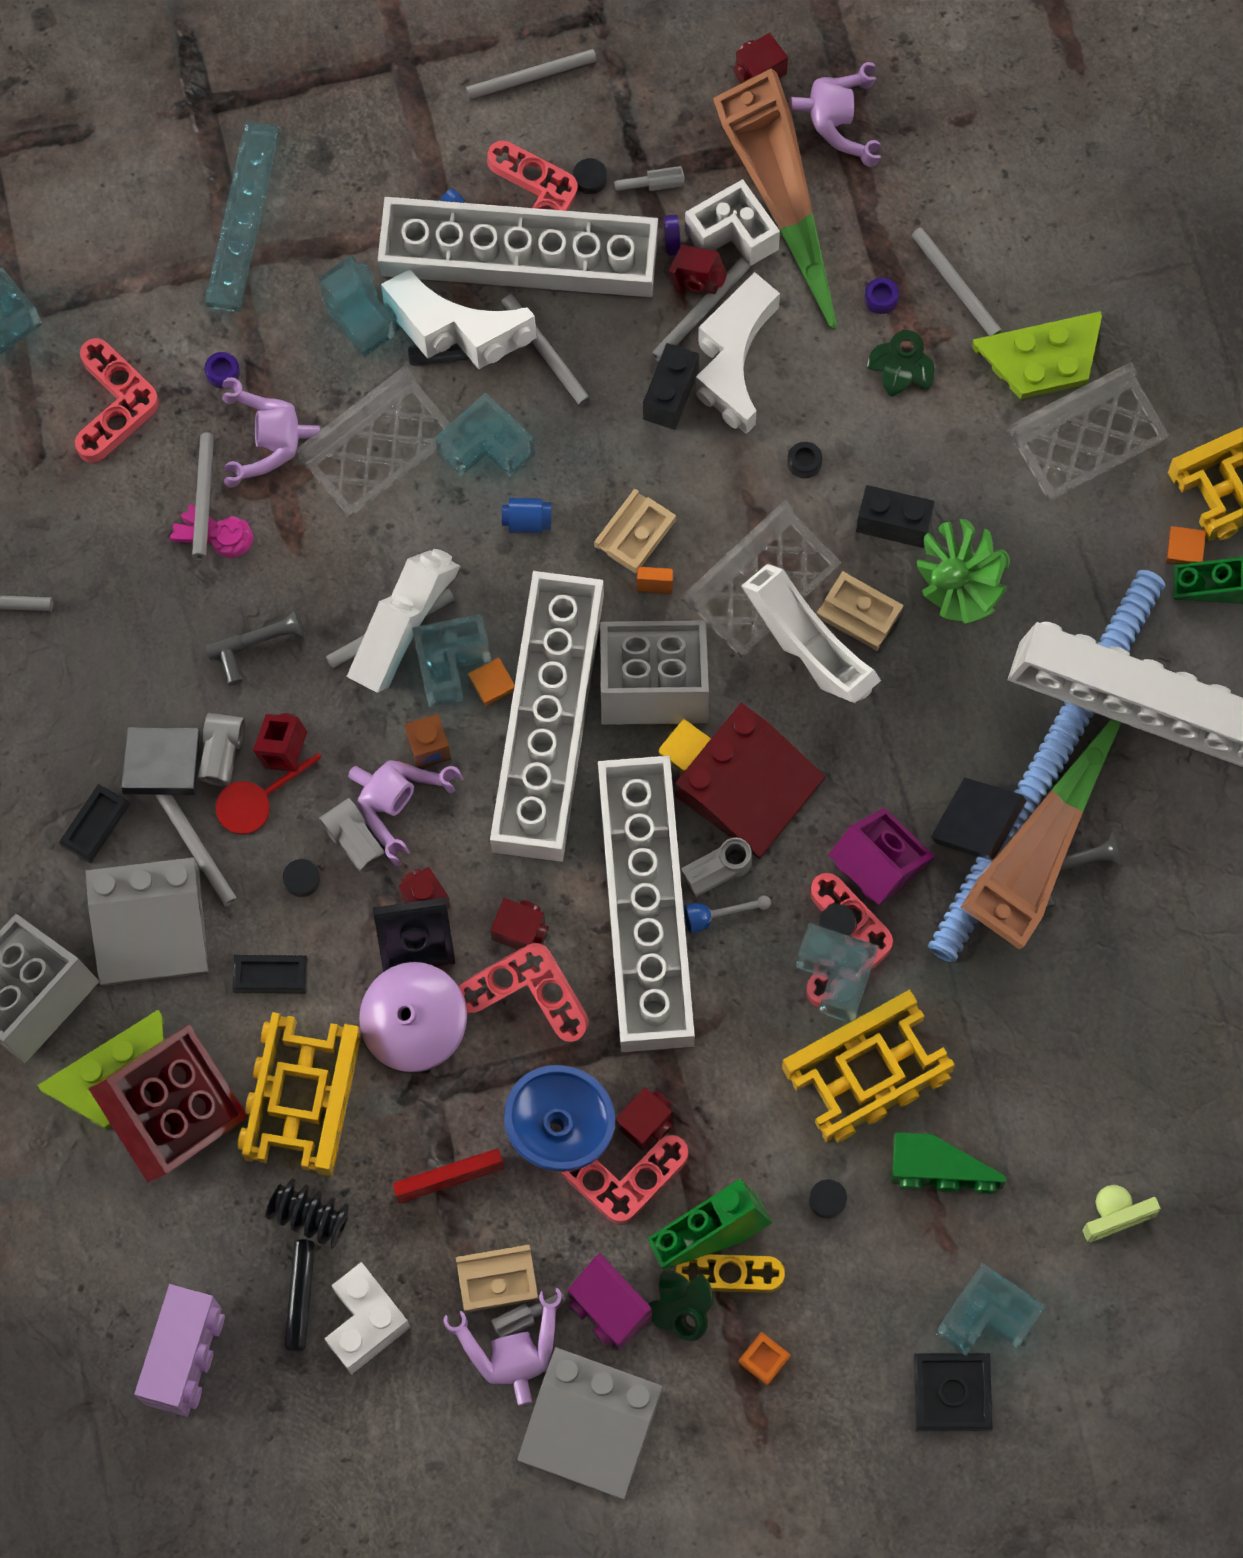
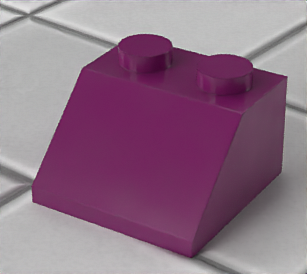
[828,807,935,905]
[567,1253,652,1351]

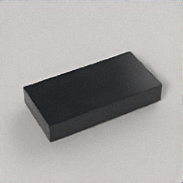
[59,784,130,863]
[232,955,308,994]

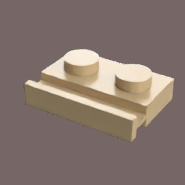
[594,489,676,574]
[816,571,904,651]
[456,1245,539,1313]

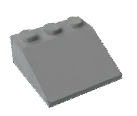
[600,620,709,725]
[85,857,209,986]
[0,914,99,1063]
[517,1347,663,1500]

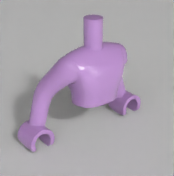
[789,62,881,167]
[222,377,320,488]
[348,760,464,867]
[444,1288,563,1406]

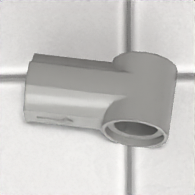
[198,712,245,787]
[319,798,386,873]
[681,838,752,897]

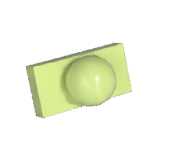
[1082,1185,1161,1243]

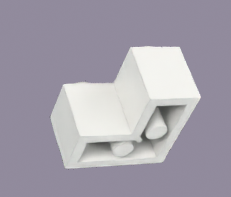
[685,179,780,266]
[324,1262,410,1375]

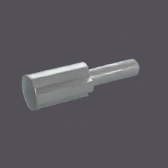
[614,166,685,191]
[491,1293,566,1338]

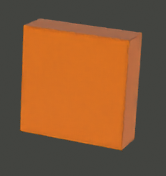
[1166,526,1206,564]
[637,567,673,594]
[468,658,515,707]
[738,1331,791,1386]

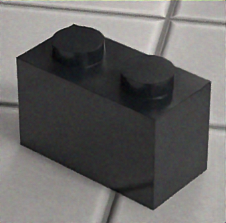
[643,343,699,430]
[856,485,935,548]

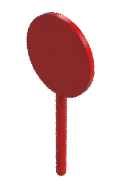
[216,753,322,834]

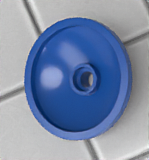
[504,1065,615,1172]

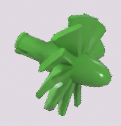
[917,519,1010,623]

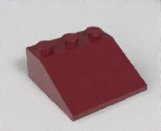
[675,703,825,859]
[88,1024,248,1182]

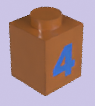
[404,714,451,769]

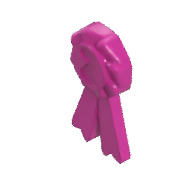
[169,504,254,559]

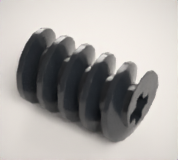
[265,1178,349,1249]

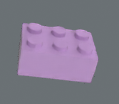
[134,1284,225,1417]

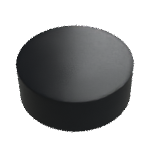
[573,158,607,194]
[787,442,822,478]
[283,859,320,897]
[819,904,857,942]
[809,1179,847,1219]

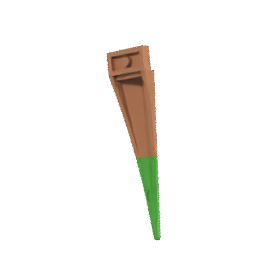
[713,68,837,329]
[960,719,1122,949]

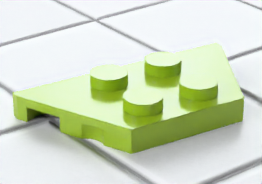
[972,311,1102,400]
[37,1010,164,1130]

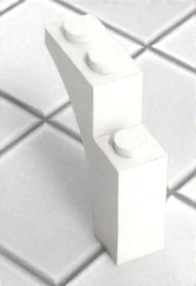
[381,269,537,369]
[696,272,780,434]
[347,549,460,693]
[742,564,881,703]

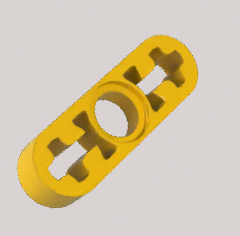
[676,1254,785,1293]

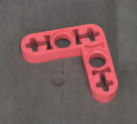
[487,140,578,211]
[75,338,159,463]
[806,873,893,1008]
[459,943,589,1042]
[557,1135,688,1225]

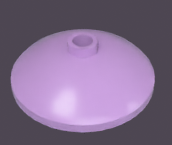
[359,962,467,1072]

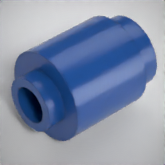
[502,498,551,533]

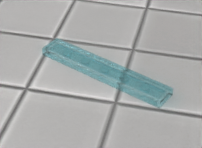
[205,121,280,312]

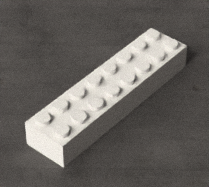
[377,197,658,297]
[490,571,604,862]
[1007,622,1243,767]
[598,756,695,1052]

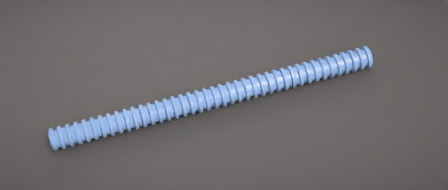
[928,570,1166,962]

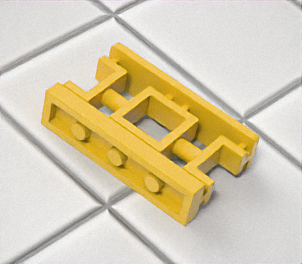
[1168,427,1243,541]
[782,990,955,1143]
[238,1012,362,1177]

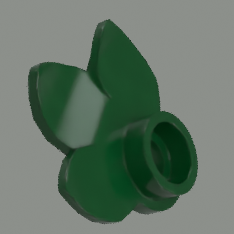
[867,330,935,397]
[648,1270,713,1341]

